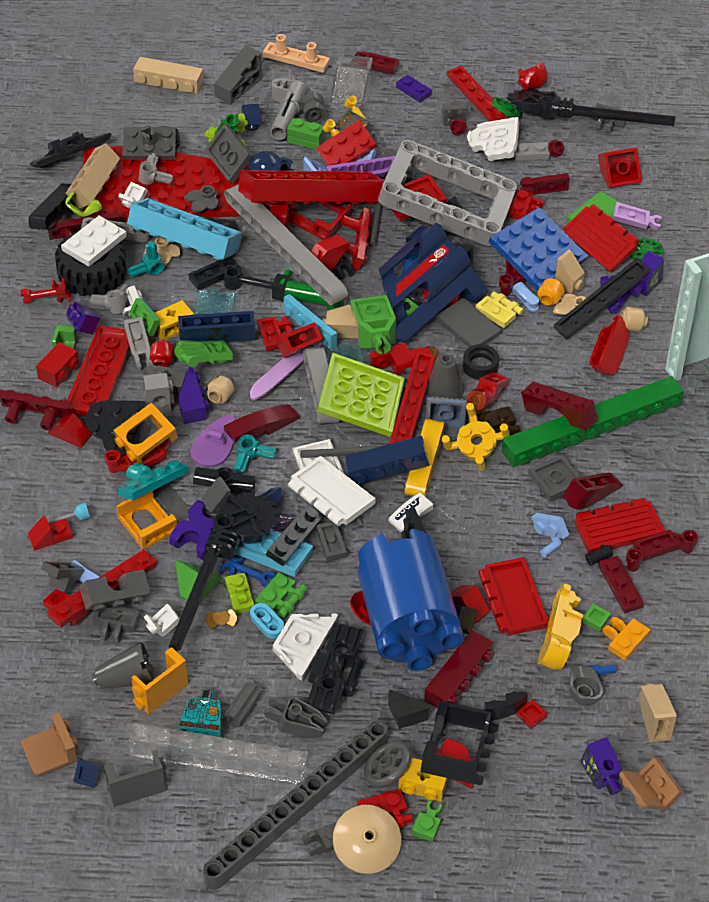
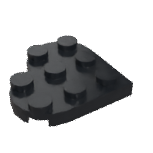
[85,400,146,457]

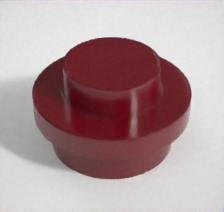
[450,118,466,136]
[548,140,564,157]

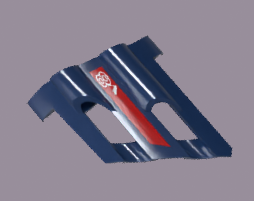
[379,223,488,342]

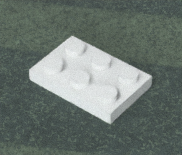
[61,216,127,266]

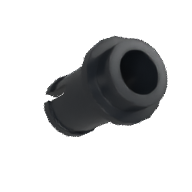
[585,544,613,566]

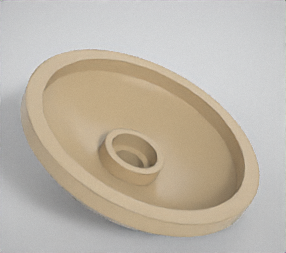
[332,805,401,874]

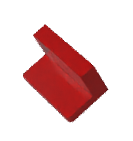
[270,201,290,230]

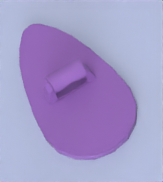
[190,415,235,467]

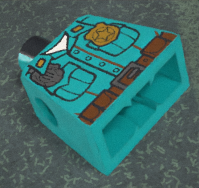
[178,690,221,743]

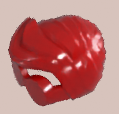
[517,62,548,90]

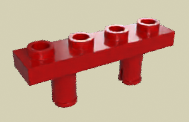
[340,208,372,272]

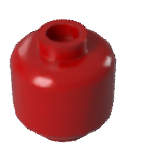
[149,340,175,367]

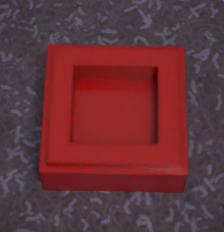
[516,699,548,729]

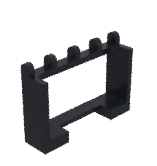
[420,701,498,785]

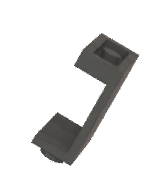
[104,749,168,807]

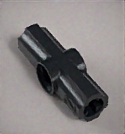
[193,467,256,493]

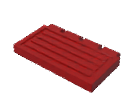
[562,204,639,274]
[574,498,665,553]
[478,557,549,636]

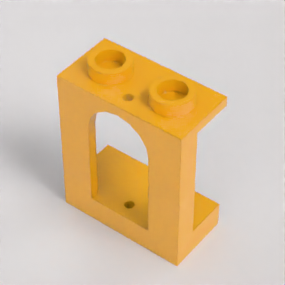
[114,403,178,464]
[116,491,177,549]

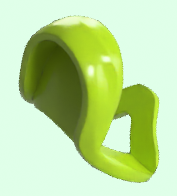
[65,192,102,217]

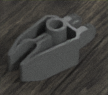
[264,696,327,738]

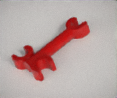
[20,278,71,304]

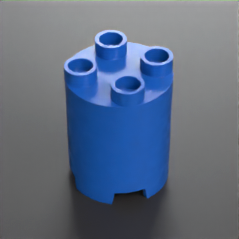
[357,529,464,671]

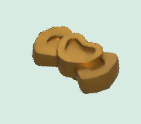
[205,609,238,629]

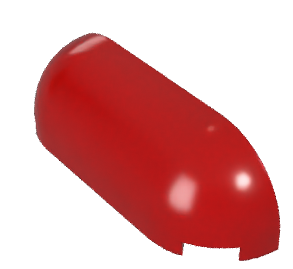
[589,315,629,375]

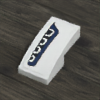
[388,493,433,532]

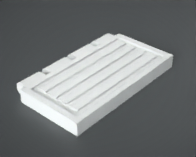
[288,456,375,526]

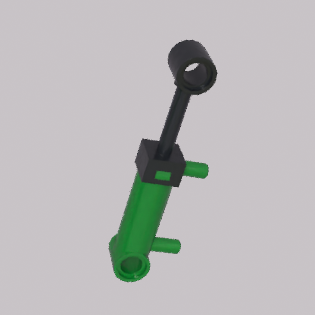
[223,264,344,310]

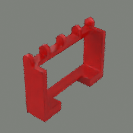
[267,201,354,240]

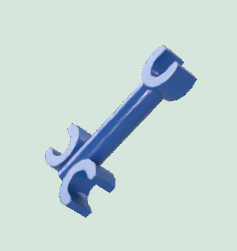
[219,554,275,587]

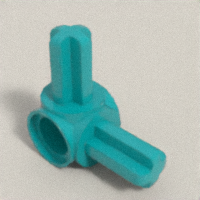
[127,241,164,277]
[233,435,276,474]

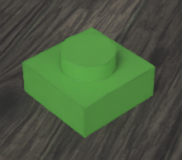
[582,604,611,632]

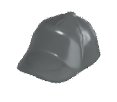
[569,666,603,705]

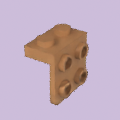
[21,712,78,776]
[619,758,684,810]

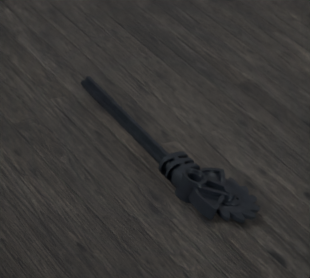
[507,89,676,126]
[169,492,281,652]

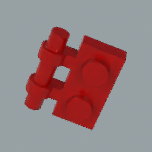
[257,316,293,351]
[357,789,413,835]

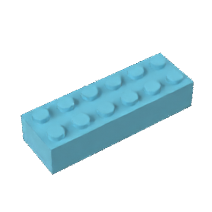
[127,198,243,260]

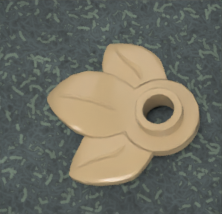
[144,236,180,266]
[553,294,586,315]

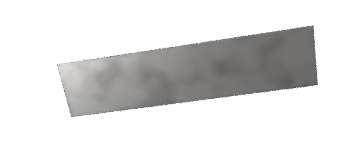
[150,465,190,522]

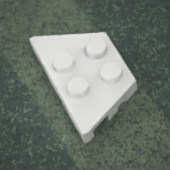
[273,614,338,681]

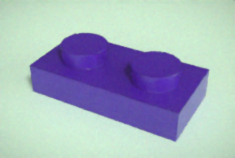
[396,75,432,103]

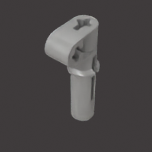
[270,78,306,140]

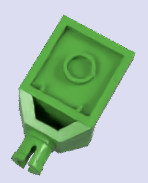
[350,295,396,354]

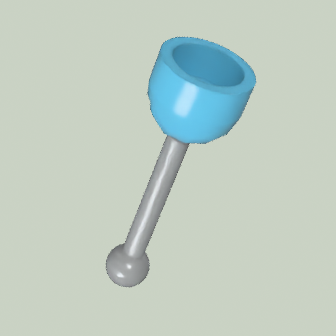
[48,503,90,524]

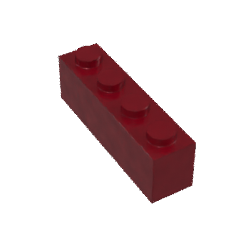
[424,630,494,709]

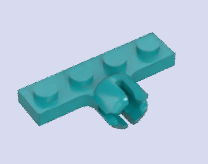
[118,460,189,500]

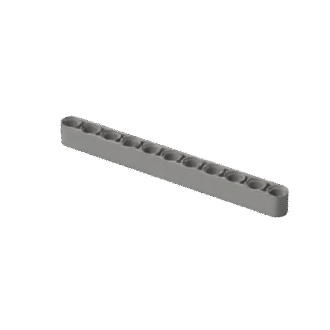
[224,184,348,305]

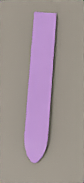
[250,342,323,401]

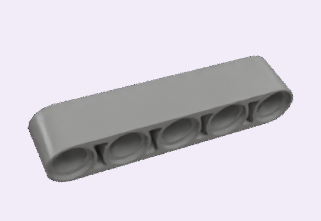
[303,347,340,424]

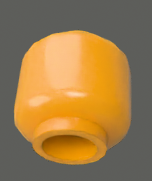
[537,278,564,306]

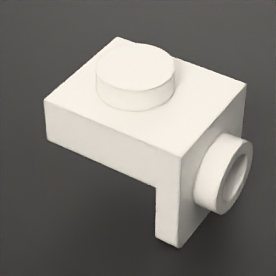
[118,182,148,208]
[122,286,142,317]
[144,603,180,637]

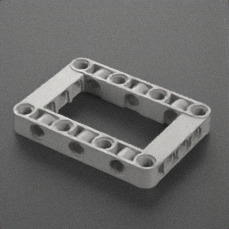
[378,140,517,246]

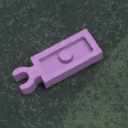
[612,202,662,230]

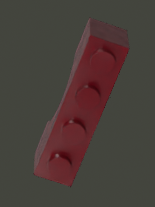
[521,382,598,431]

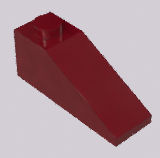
[563,472,623,510]

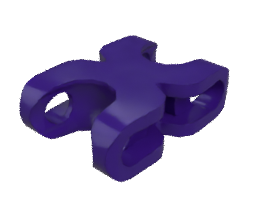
[170,500,214,561]

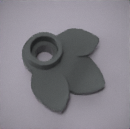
[184,185,218,212]

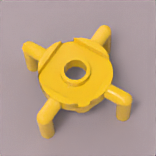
[442,403,510,471]

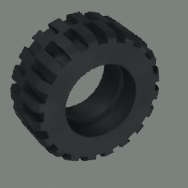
[55,231,127,297]

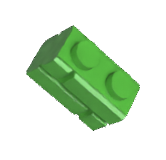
[287,118,325,150]

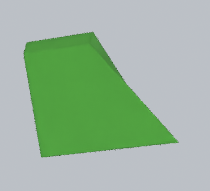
[175,559,222,603]

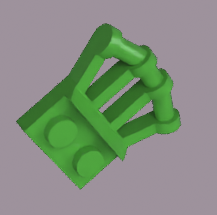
[174,340,233,368]

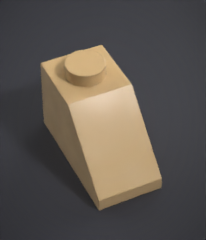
[555,249,585,294]

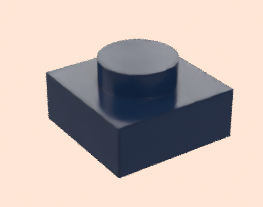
[73,759,102,788]

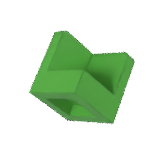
[52,325,77,349]

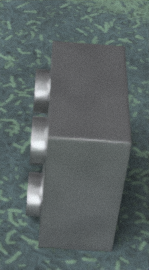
[442,101,466,126]

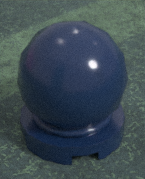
[248,151,294,171]

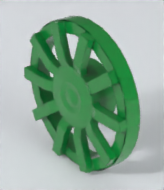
[492,97,521,118]
[630,237,663,260]

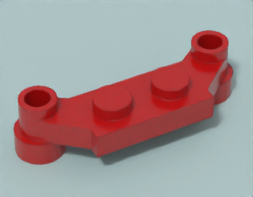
[104,428,172,473]

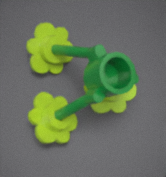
[205,113,248,147]

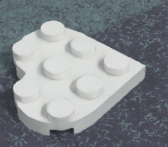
[467,117,520,161]

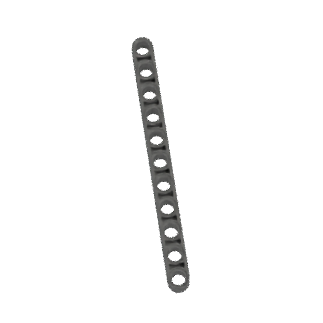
[203,720,388,890]

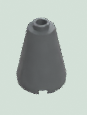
[425,354,463,398]
[92,642,155,689]

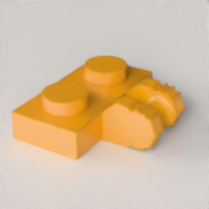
[602,617,651,661]

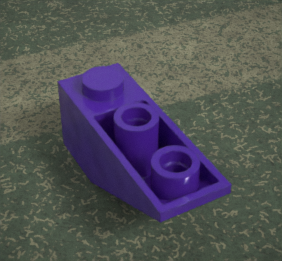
[178,366,209,424]

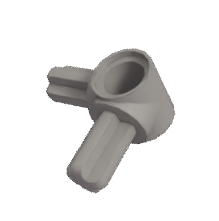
[138,153,173,185]
[90,284,128,314]

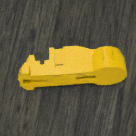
[538,583,583,670]

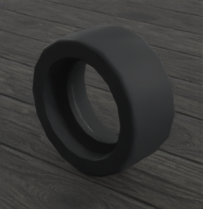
[463,344,499,380]

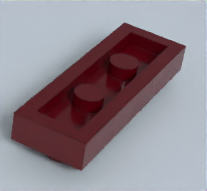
[598,556,644,613]

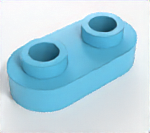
[250,603,284,639]

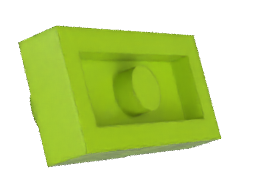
[225,573,254,614]

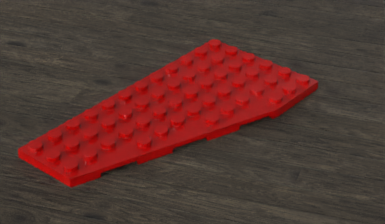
[83,146,297,222]

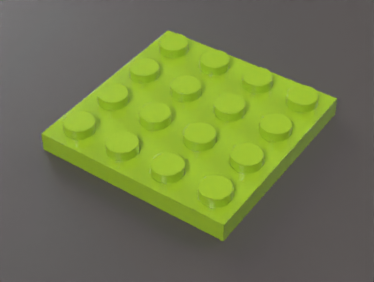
[316,353,405,437]

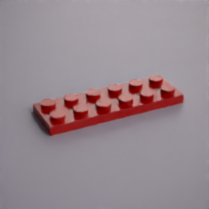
[67,325,130,416]

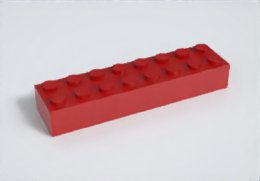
[238,170,385,204]

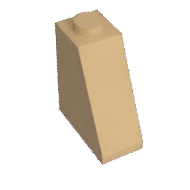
[323,305,358,339]
[639,684,677,742]

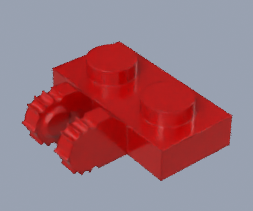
[507,189,545,220]

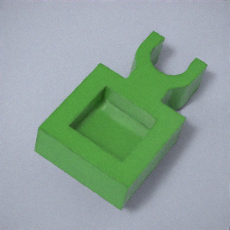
[412,800,443,842]

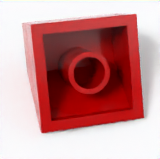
[598,147,642,188]

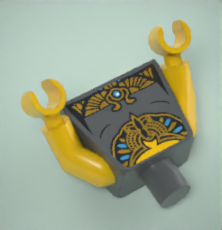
[323,95,375,140]

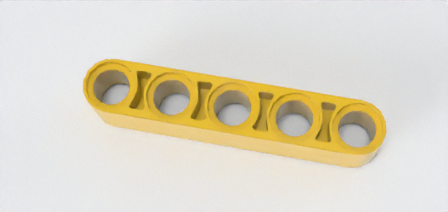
[405,419,445,497]

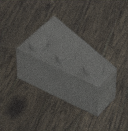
[214,45,262,105]

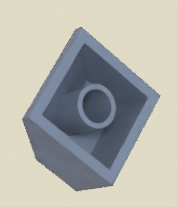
[426,396,467,429]

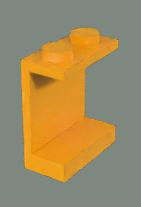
[131,647,188,715]

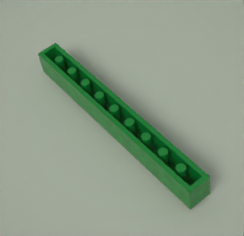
[502,376,684,467]

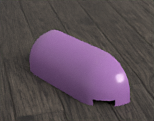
[326,156,395,177]

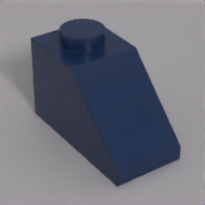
[241,104,261,130]

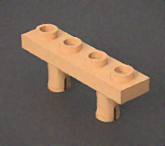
[263,34,330,73]

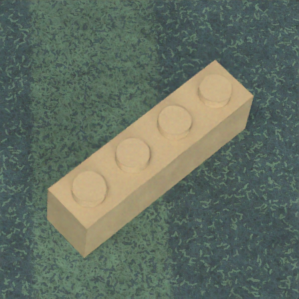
[133,57,204,94]
[66,143,120,208]

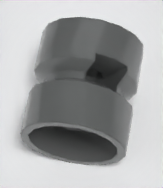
[301,92,326,123]

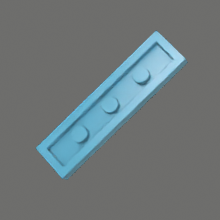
[283,294,337,350]

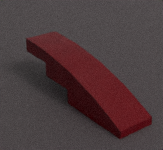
[224,404,300,443]

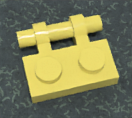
[475,291,524,328]

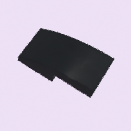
[484,691,528,721]

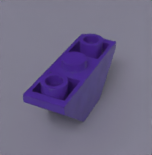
[66,301,101,335]

